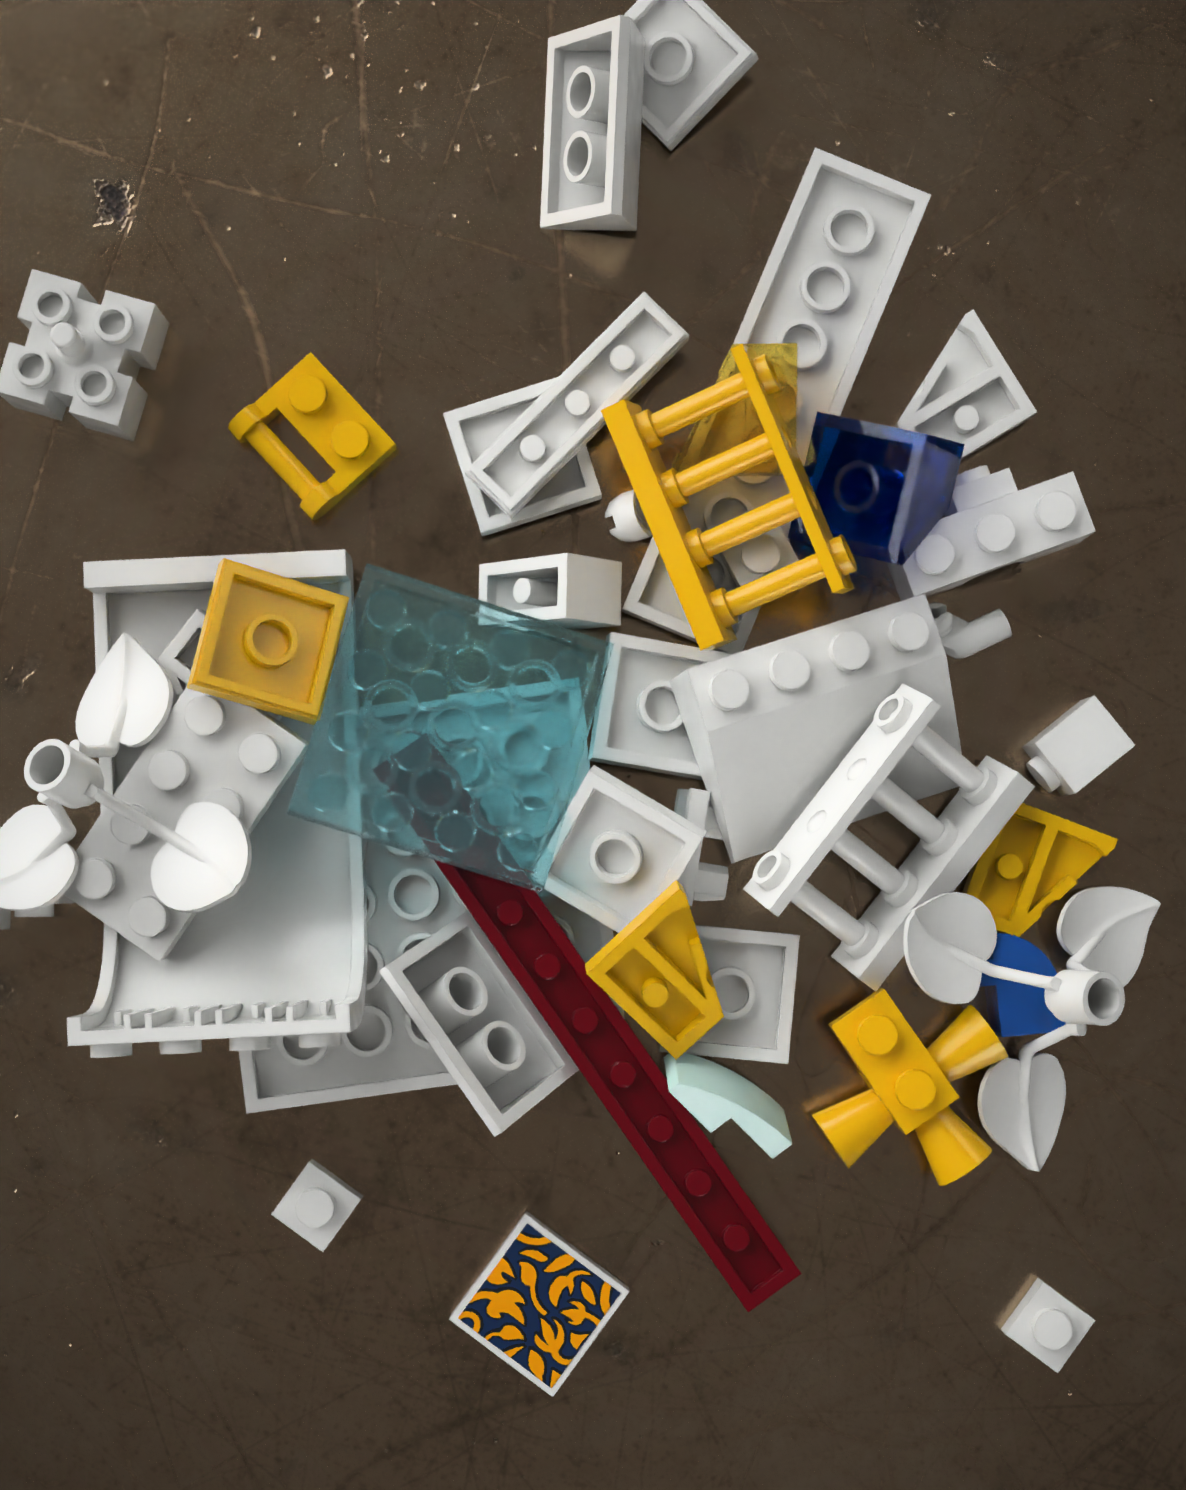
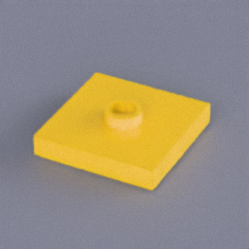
[187,558,349,725]

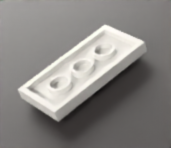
[64,687,311,962]

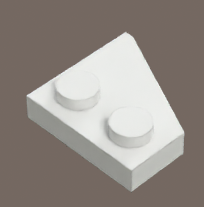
[893,309,1037,481]

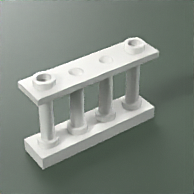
[743,683,1035,992]

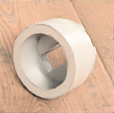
[605,489,653,542]

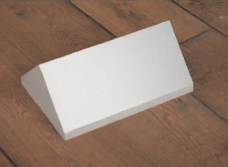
[540,15,645,231]
[379,910,579,1137]

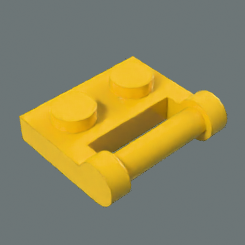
[228,352,397,521]

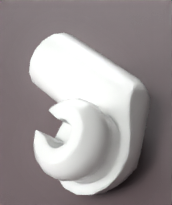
[929,602,1012,659]

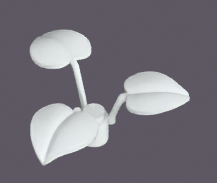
[0,632,252,913]
[903,886,1161,1172]

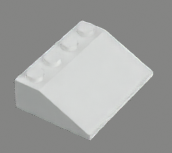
[669,593,962,864]

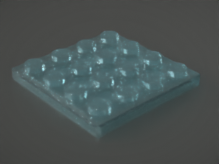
[287,563,614,892]

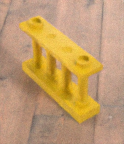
[601,343,857,651]

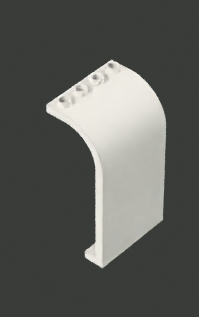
[67,549,367,1058]

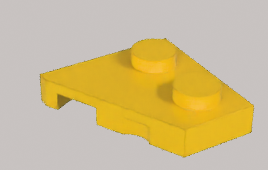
[962,803,1118,937]
[585,880,724,1060]

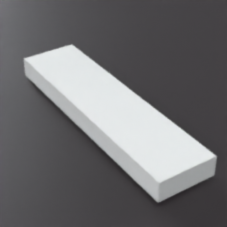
[465,291,690,519]

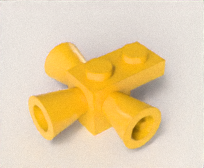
[811,988,1008,1186]

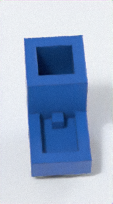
[980,933,1066,1037]

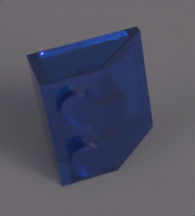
[788,412,965,566]

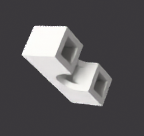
[881,471,1096,601]

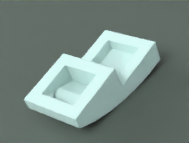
[663,1053,792,1159]

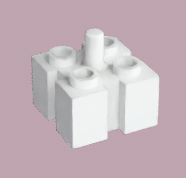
[0,269,170,441]

